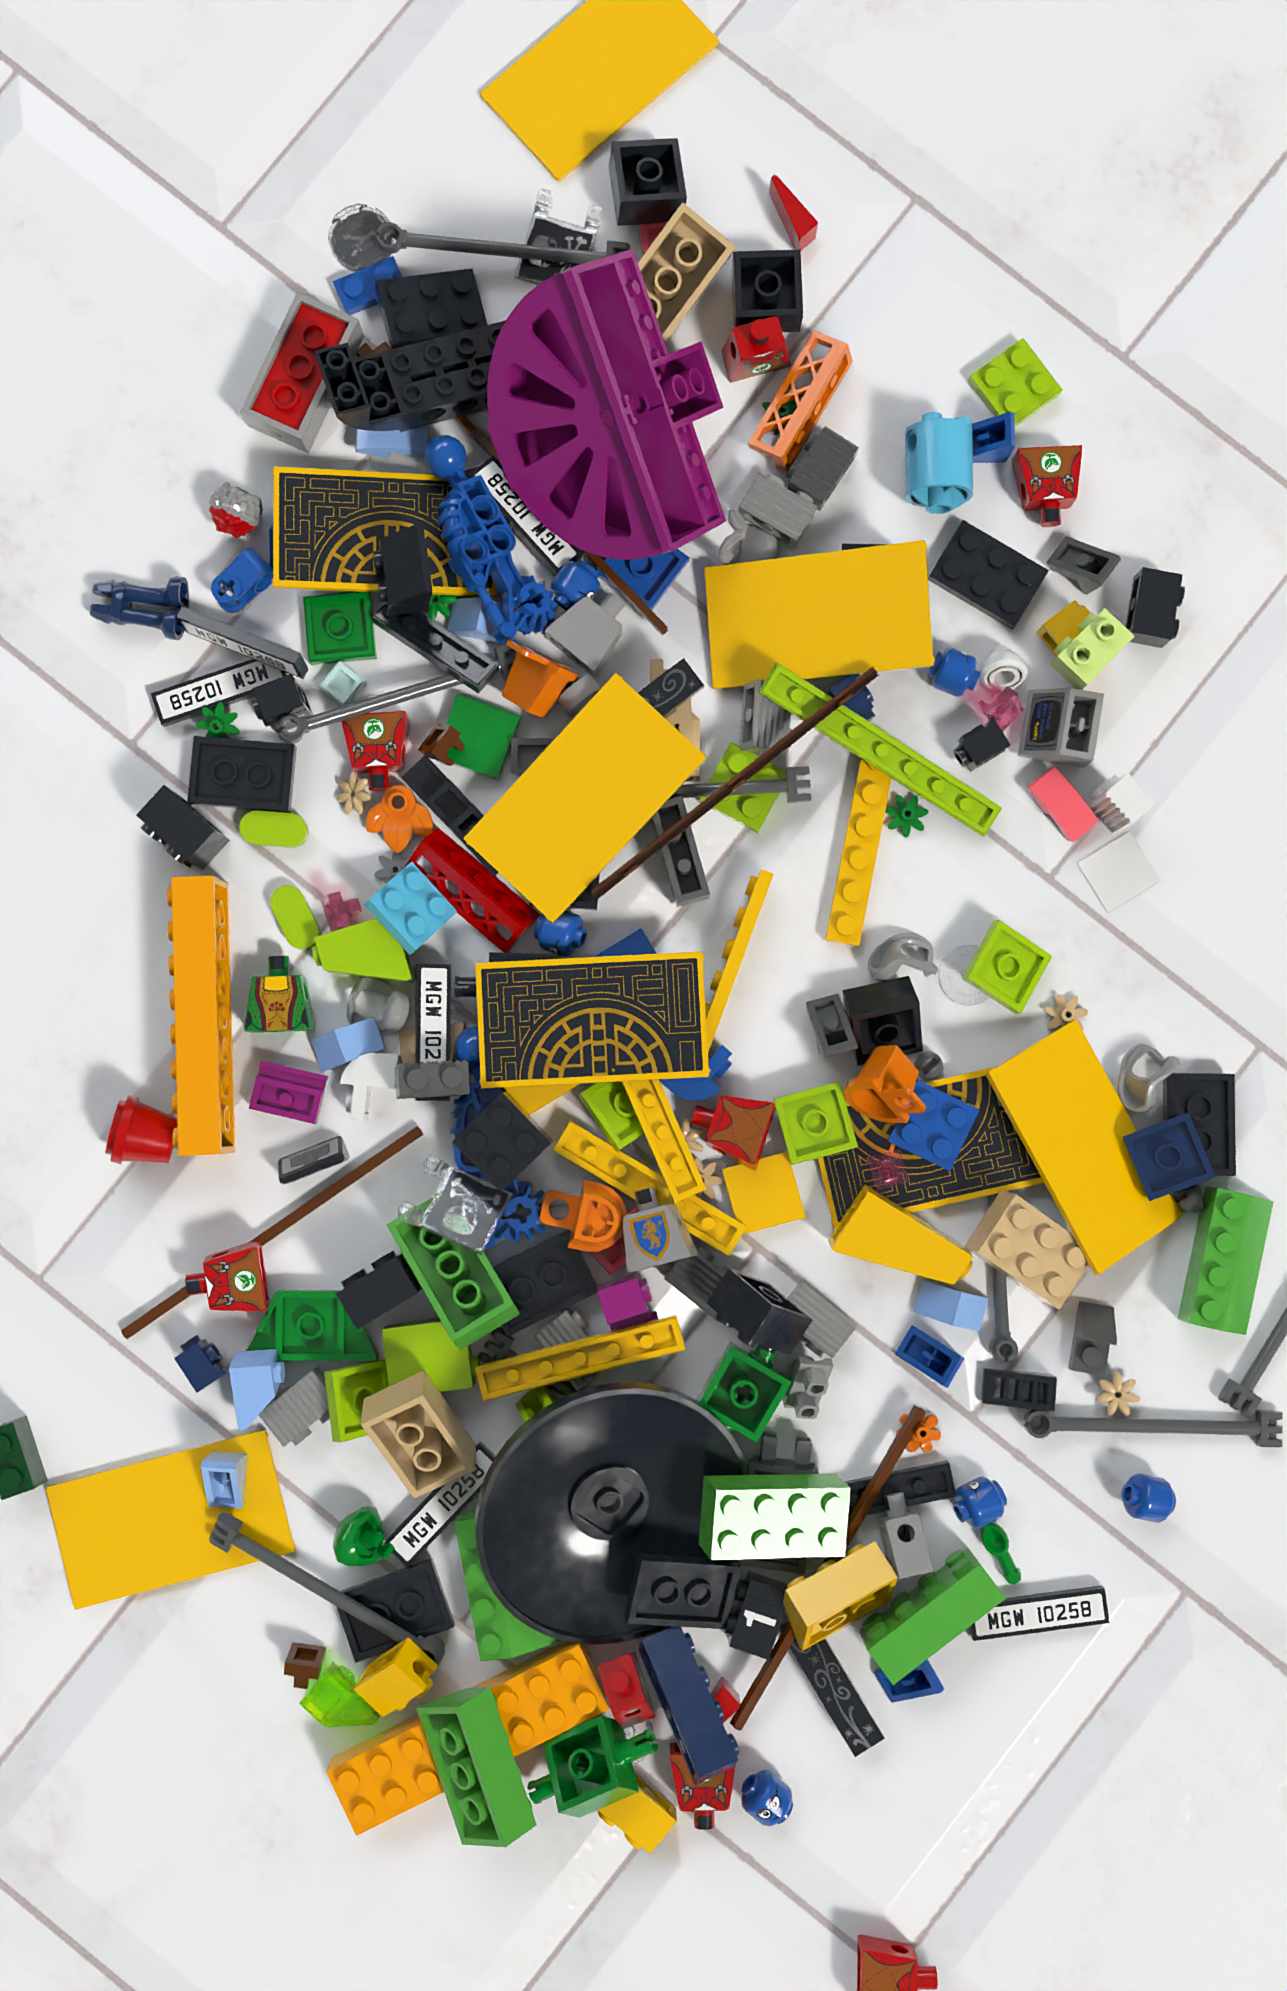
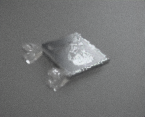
[514,188,603,285]
[398,1154,512,1255]

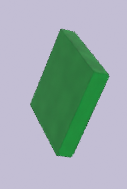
[303,592,377,665]
[446,694,521,780]

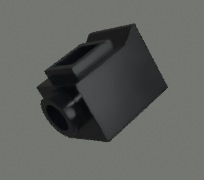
[953,717,1011,772]

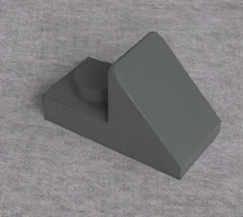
[1046,536,1121,595]
[806,993,858,1057]
[1068,1301,1117,1376]

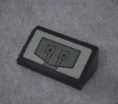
[278,1136,350,1185]

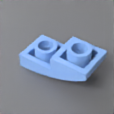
[355,425,428,458]

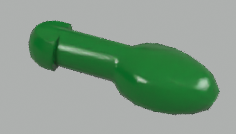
[981,1522,1021,1585]

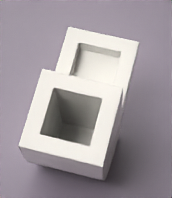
[340,1053,402,1121]

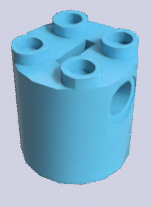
[905,412,973,514]

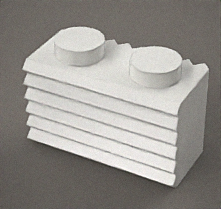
[1089,773,1156,833]

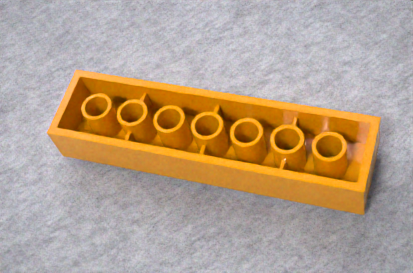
[167,876,235,1156]
[326,1641,610,1836]

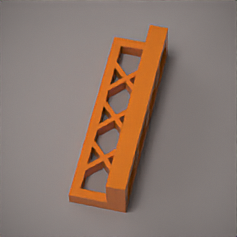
[748,330,853,473]

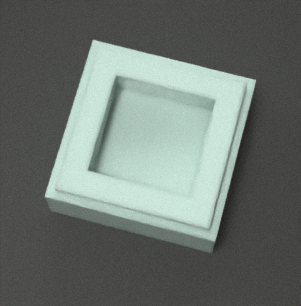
[318,661,367,706]

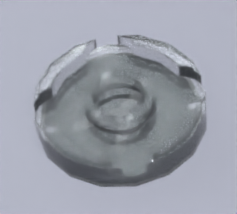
[328,203,395,272]

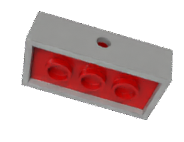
[240,292,364,454]

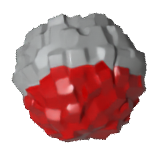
[208,482,263,538]

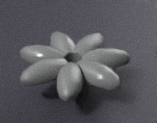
[374,852,411,884]

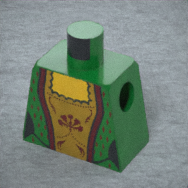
[244,956,315,1033]

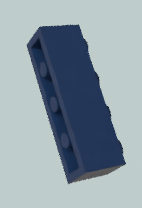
[638,1626,739,1785]

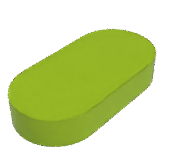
[239,811,309,848]
[270,885,321,950]

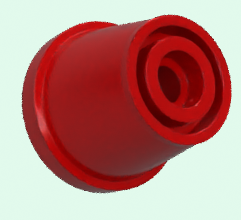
[105,1095,178,1164]

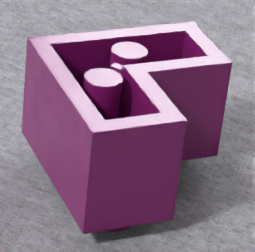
[597,1272,659,1331]

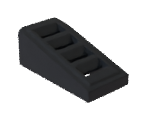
[981,1368,1057,1412]

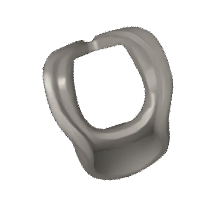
[719,509,779,565]
[868,933,938,981]
[347,978,410,1032]
[1117,1044,1180,1113]

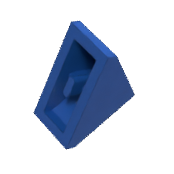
[972,411,1015,463]
[895,1325,965,1388]
[874,1659,944,1703]

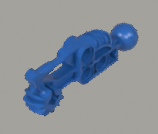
[424,435,558,644]
[450,1026,550,1249]

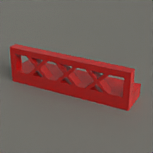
[404,828,540,953]

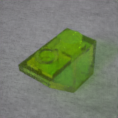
[299,1662,381,1727]

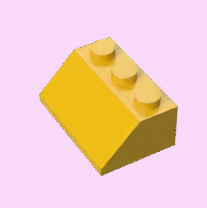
[783,1541,898,1651]

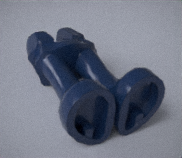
[89,576,189,640]

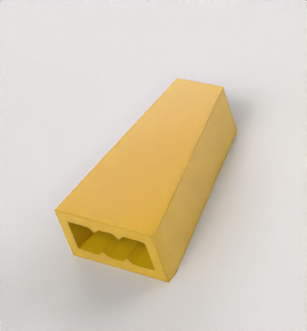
[828,1184,973,1285]

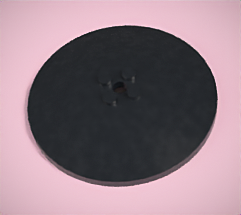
[474,1382,749,1645]

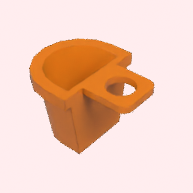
[501,640,580,718]
[844,1045,926,1123]
[540,1180,627,1252]

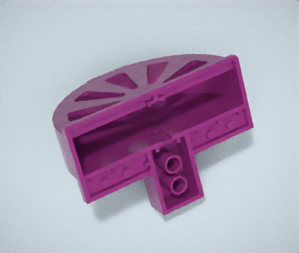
[486,249,726,560]

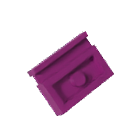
[248,1060,329,1124]

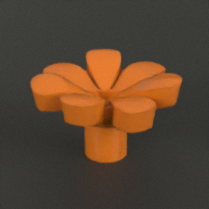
[896,1407,941,1453]

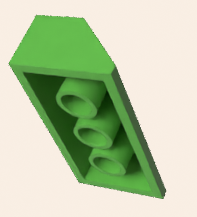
[1178,1186,1274,1335]
[454,1510,559,1662]
[416,1687,537,1847]

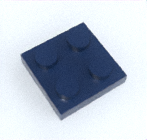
[1123,1112,1216,1201]

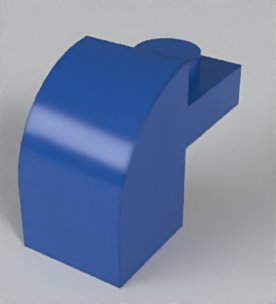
[659,1045,732,1101]

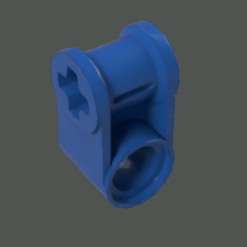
[211,548,273,613]

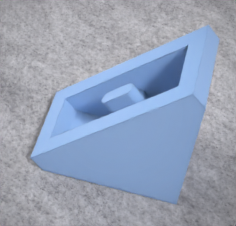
[447,597,516,645]
[311,1017,386,1072]
[913,1279,988,1331]
[201,1452,247,1509]

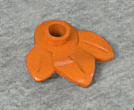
[366,785,433,853]

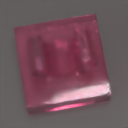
[979,686,1024,732]
[321,891,362,932]
[866,1149,909,1191]

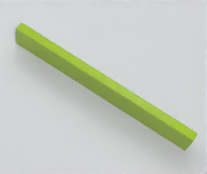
[758,663,1002,836]

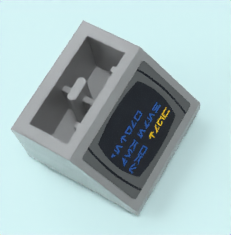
[1018,688,1104,768]

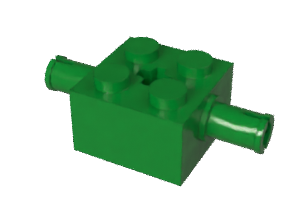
[696,1341,792,1443]
[527,1715,658,1818]

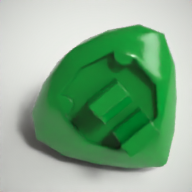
[333,1506,395,1566]

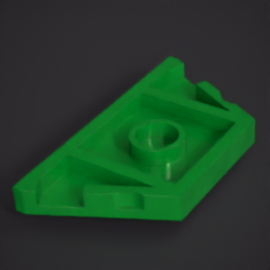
[246,1290,378,1361]

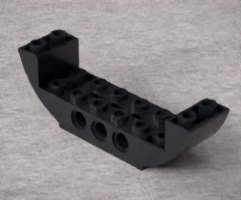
[314,320,506,433]

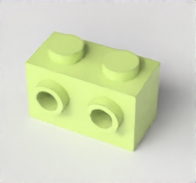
[1050,608,1135,690]

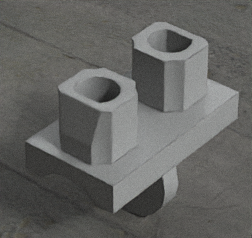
[782,1356,833,1419]

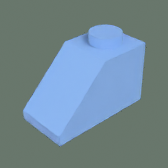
[229,1349,285,1430]

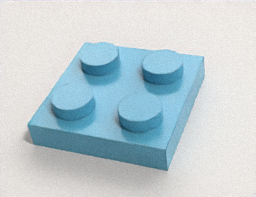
[364,862,458,955]

